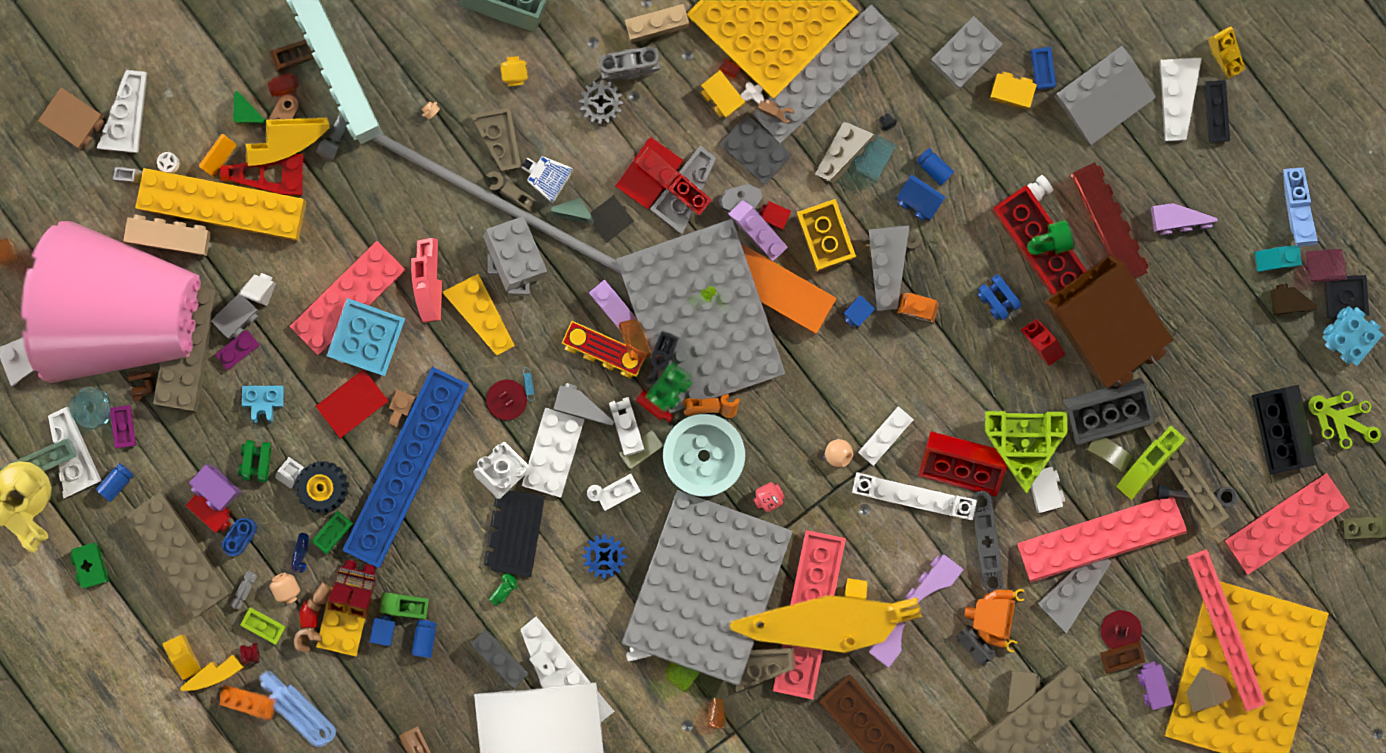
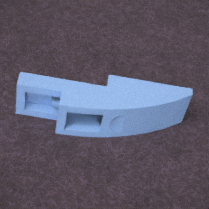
[1283,167,1317,247]

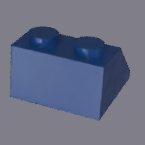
[896,174,945,222]

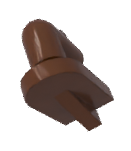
[128,370,156,402]

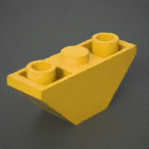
[1208,26,1245,79]

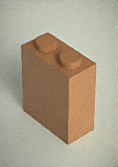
[38,88,104,150]

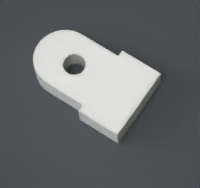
[529,648,555,675]

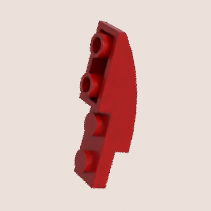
[635,147,712,216]

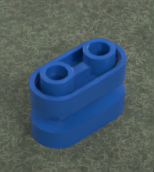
[977,274,1022,321]
[222,518,257,556]

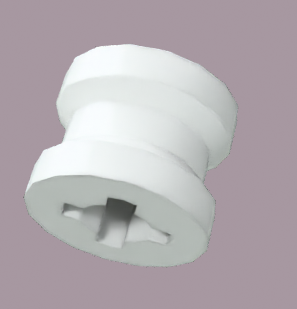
[157,152,180,174]

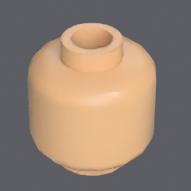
[270,572,300,604]

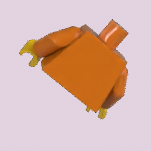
[964,589,1025,652]

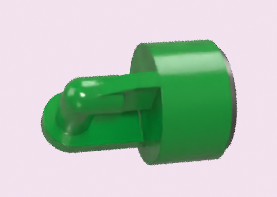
[1027,220,1075,255]

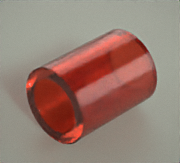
[719,58,741,79]

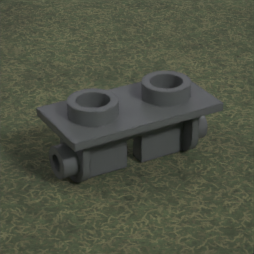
[956,624,996,666]

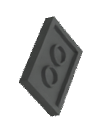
[720,114,792,185]

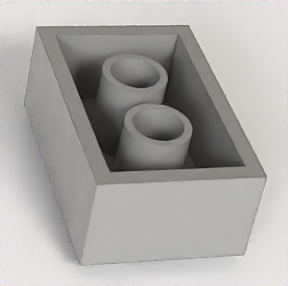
[930,16,1003,91]
[483,216,547,292]

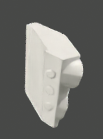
[473,442,531,499]

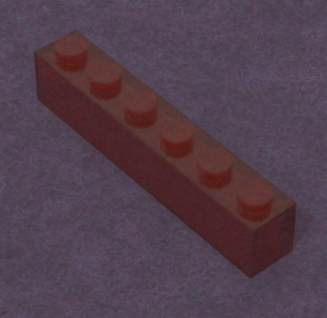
[1071,162,1149,279]

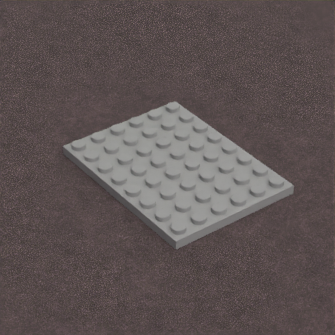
[616,219,786,413]
[622,490,793,686]

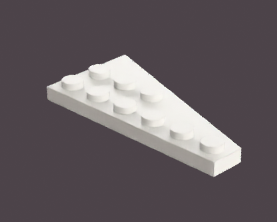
[520,616,614,722]

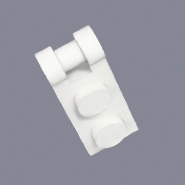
[609,397,645,457]

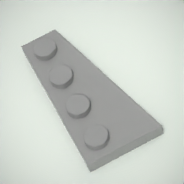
[1037,558,1111,634]

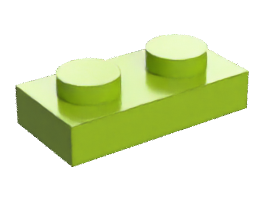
[240,607,287,645]

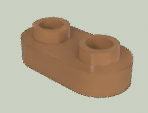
[269,95,299,120]

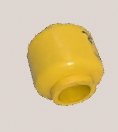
[500,56,528,86]

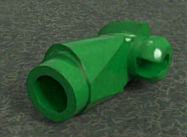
[489,573,518,606]

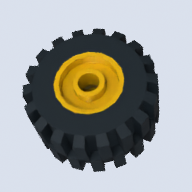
[295,461,349,513]

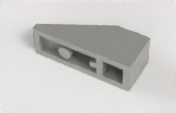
[554,383,614,426]

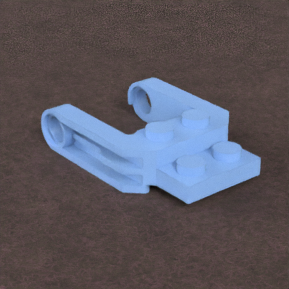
[260,671,336,746]

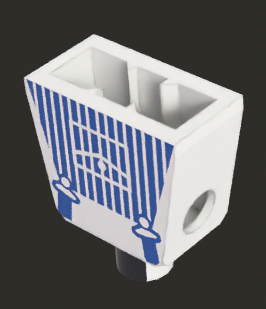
[521,156,573,203]

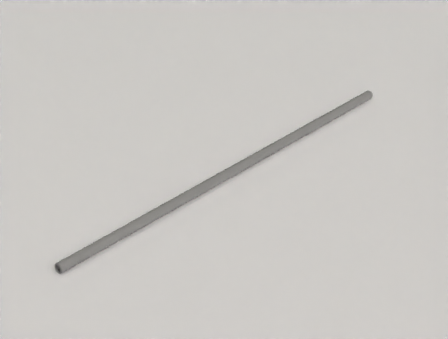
[371,134,622,275]

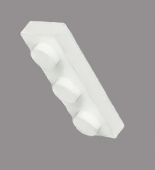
[858,406,914,466]

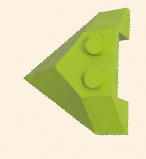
[985,411,1067,494]

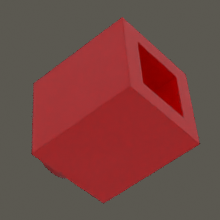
[759,201,791,231]

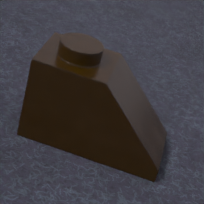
[1270,284,1317,315]

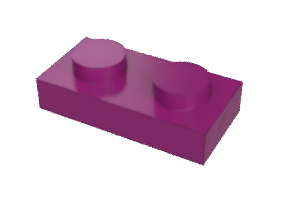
[215,329,260,371]
[110,405,137,449]

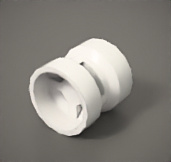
[1027,175,1054,201]

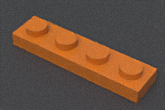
[219,685,275,719]

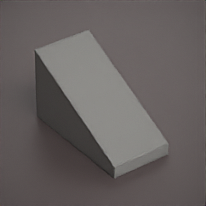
[113,167,143,184]

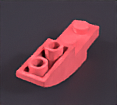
[411,238,442,323]

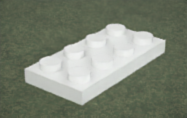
[522,408,585,497]

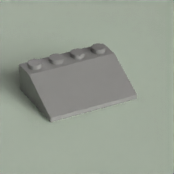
[1054,46,1156,146]

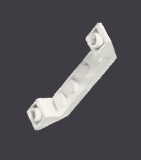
[852,473,977,520]

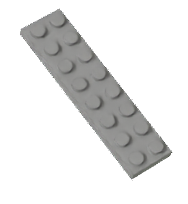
[752,4,899,144]

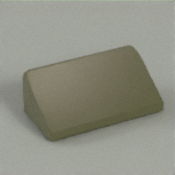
[619,430,664,470]

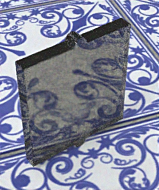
[590,195,634,243]

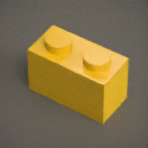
[700,70,745,119]
[989,72,1037,110]

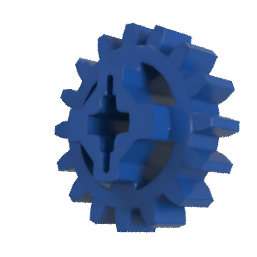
[582,534,627,579]

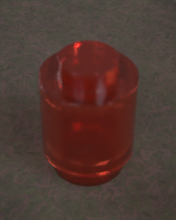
[267,73,299,97]

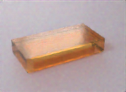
[619,318,651,361]

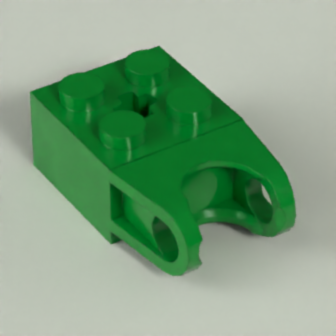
[646,362,693,412]

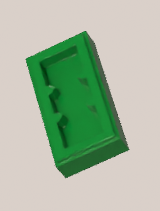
[311,510,354,555]

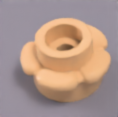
[421,101,440,120]

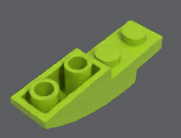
[1116,426,1187,500]

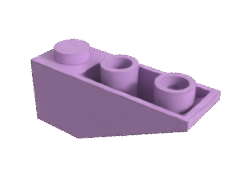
[1150,203,1218,235]

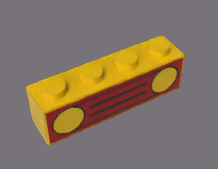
[562,321,647,379]

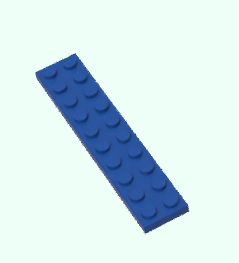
[342,366,470,568]

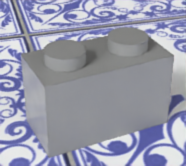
[211,293,260,340]

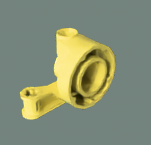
[0,461,52,553]

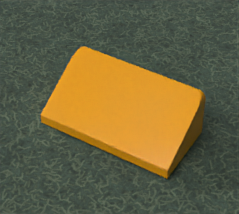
[199,134,237,177]

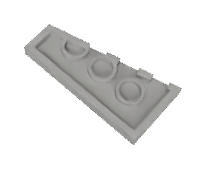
[650,146,716,235]
[869,225,910,311]

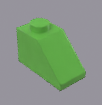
[379,592,429,619]

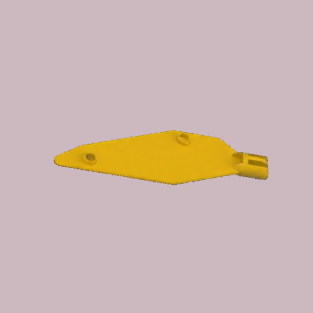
[729,595,922,652]

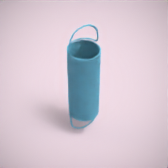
[523,367,534,401]

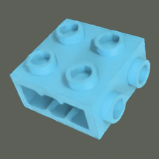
[1322,306,1384,366]

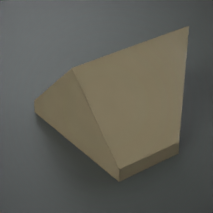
[1186,667,1232,712]

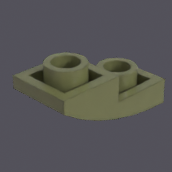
[1086,437,1132,473]

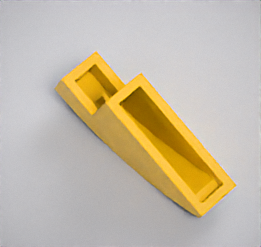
[246,118,329,166]

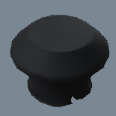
[879,113,897,131]

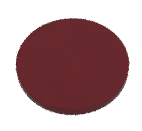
[486,379,527,420]
[1101,610,1142,649]

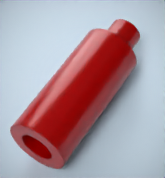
[635,390,674,422]

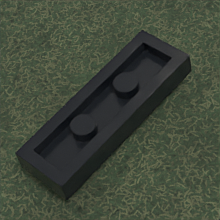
[1205,80,1230,143]

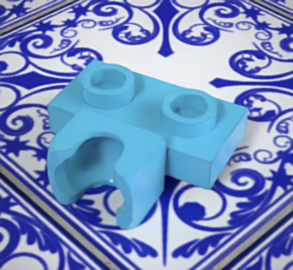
[242,386,284,423]

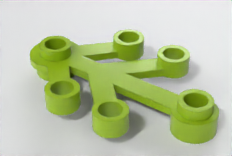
[1308,391,1381,449]

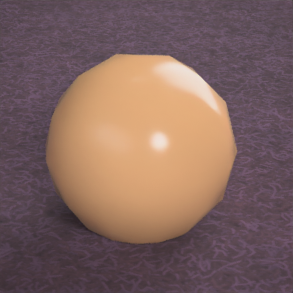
[825,439,853,467]

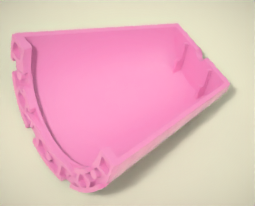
[22,221,201,383]

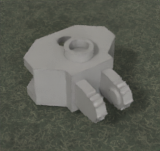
[718,184,763,233]

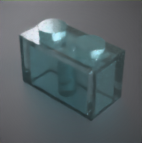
[853,134,896,183]

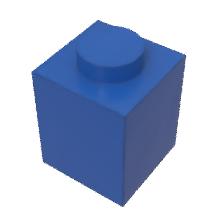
[843,295,875,328]
[370,614,396,646]

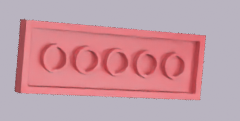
[290,241,406,356]
[1224,473,1350,575]

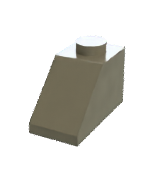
[1006,670,1040,712]

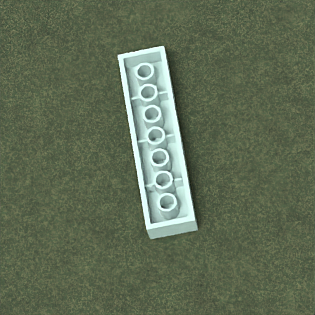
[287,0,383,144]

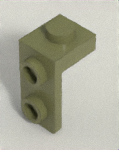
[1343,516,1386,539]

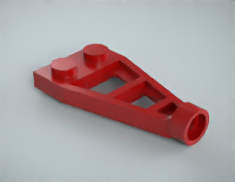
[220,154,304,195]

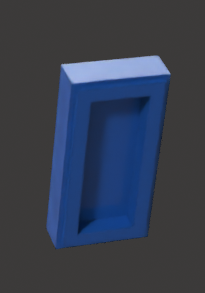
[1030,47,1056,90]

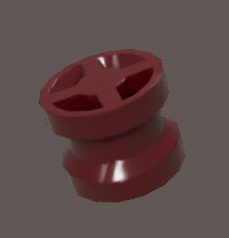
[240,643,260,666]

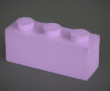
[729,200,788,261]

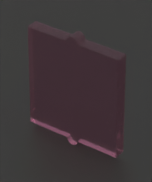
[1306,249,1347,282]

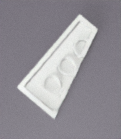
[1160,58,1201,142]

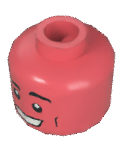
[753,482,785,512]

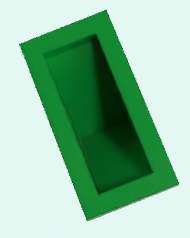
[233,91,266,125]

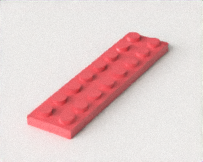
[1017,497,1187,583]
[773,530,846,699]

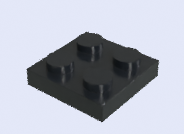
[1324,275,1369,319]

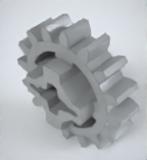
[579,80,623,125]

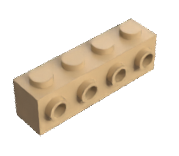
[123,215,211,256]

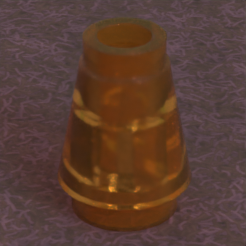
[706,698,726,729]

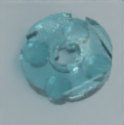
[70,387,111,428]

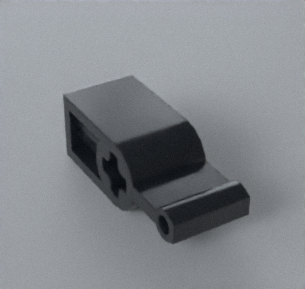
[647,330,680,385]

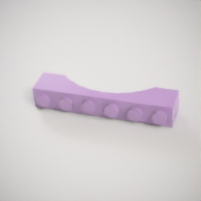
[868,554,964,667]

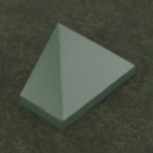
[551,198,594,225]

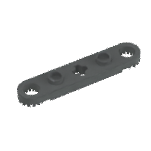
[972,491,1003,592]

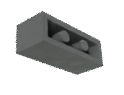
[471,629,530,688]

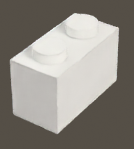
[1031,467,1065,513]

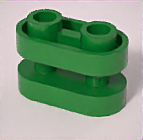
[238,440,272,483]

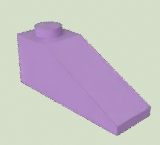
[589,280,641,341]

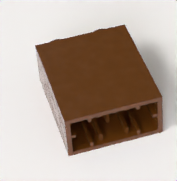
[1044,254,1173,388]

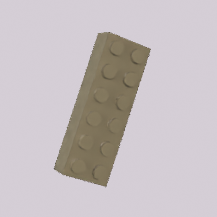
[153,287,219,412]
[126,492,233,617]
[973,665,1097,753]

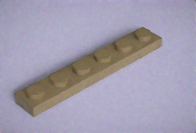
[1143,416,1230,529]

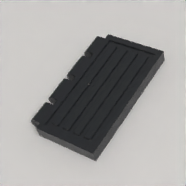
[484,490,545,577]

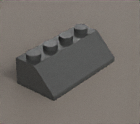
[1063,378,1155,445]

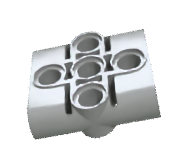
[599,47,661,81]

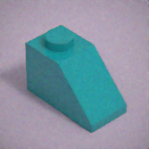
[1255,245,1302,272]

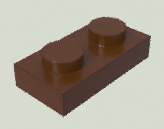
[1100,641,1146,674]

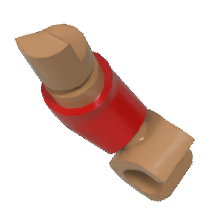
[294,582,332,653]

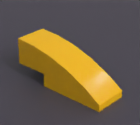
[180,654,245,691]

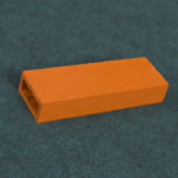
[741,244,837,335]

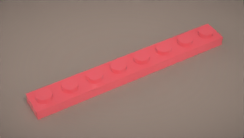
[1186,549,1266,711]

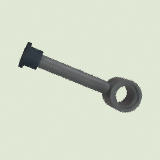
[1157,484,1238,508]

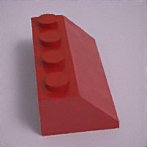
[918,431,1007,497]

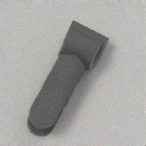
[316,114,350,163]

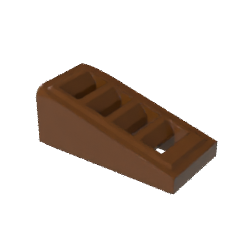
[269,40,314,73]

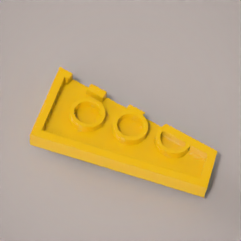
[442,274,515,356]

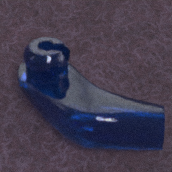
[291,533,309,573]

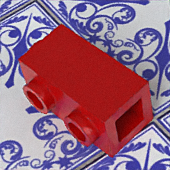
[185,494,232,533]

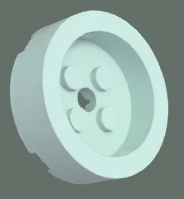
[663,414,745,497]

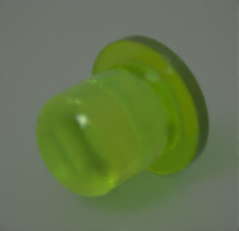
[700,286,717,302]

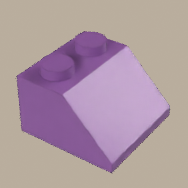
[190,465,242,511]

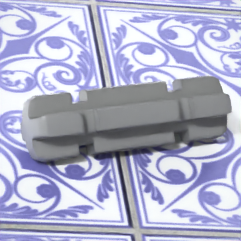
[230,571,257,610]

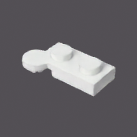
[587,474,641,511]

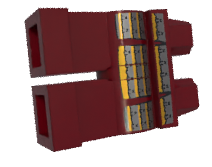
[328,560,376,619]

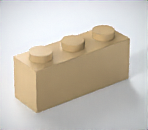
[625,4,689,43]

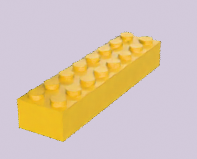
[135,168,307,241]

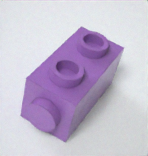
[1137,661,1173,710]

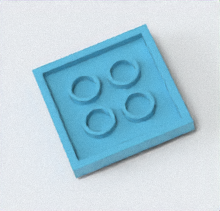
[326,298,405,376]

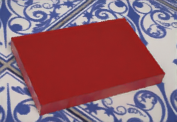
[615,137,684,210]
[315,369,389,439]

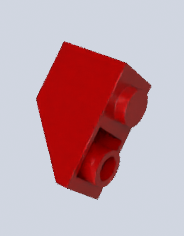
[1021,318,1065,366]

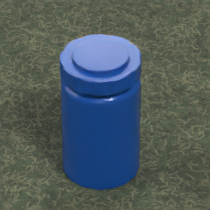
[916,148,955,186]
[96,463,134,502]
[411,619,437,658]

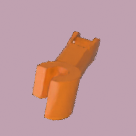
[682,393,740,418]

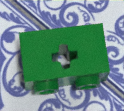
[70,542,109,589]

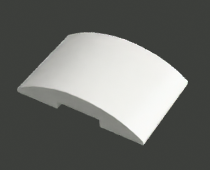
[474,682,604,753]

